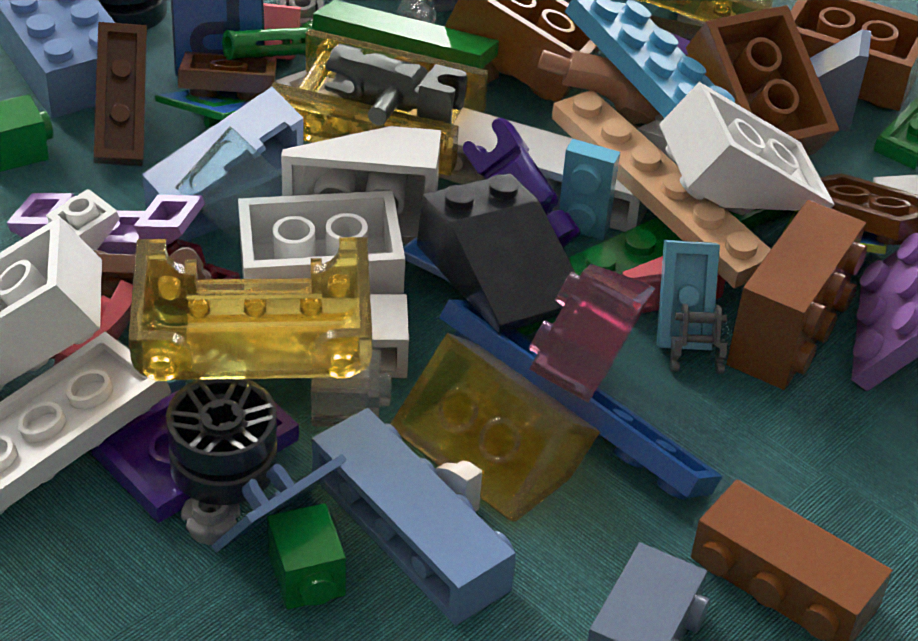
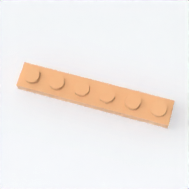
[552,90,771,288]

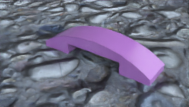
[7,193,205,255]

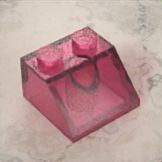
[529,264,655,403]

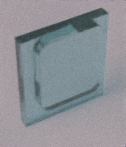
[175,126,282,246]

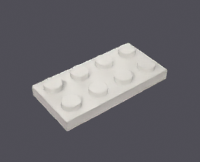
[0,332,172,514]

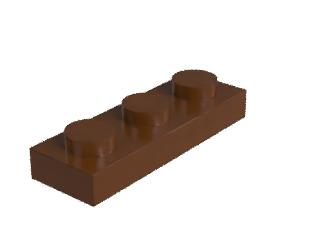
[93,22,147,166]

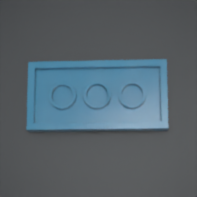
[565,0,735,118]

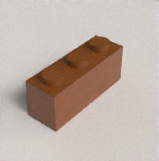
[690,479,893,641]

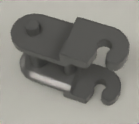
[670,304,727,374]

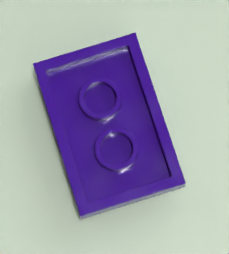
[91,362,299,523]

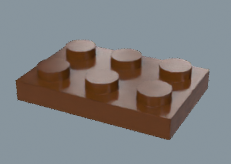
[796,173,918,245]

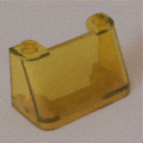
[129,237,372,381]

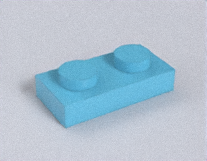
[559,138,620,240]
[657,240,720,350]

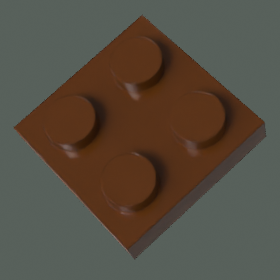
[178,51,277,100]

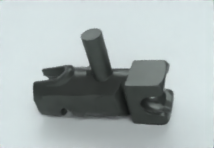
[325,44,467,126]

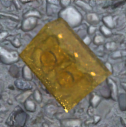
[390,333,601,522]

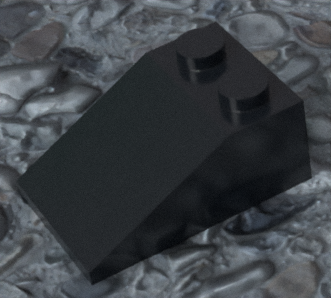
[417,173,589,333]

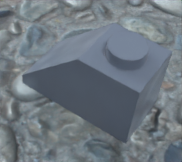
[810,29,871,132]

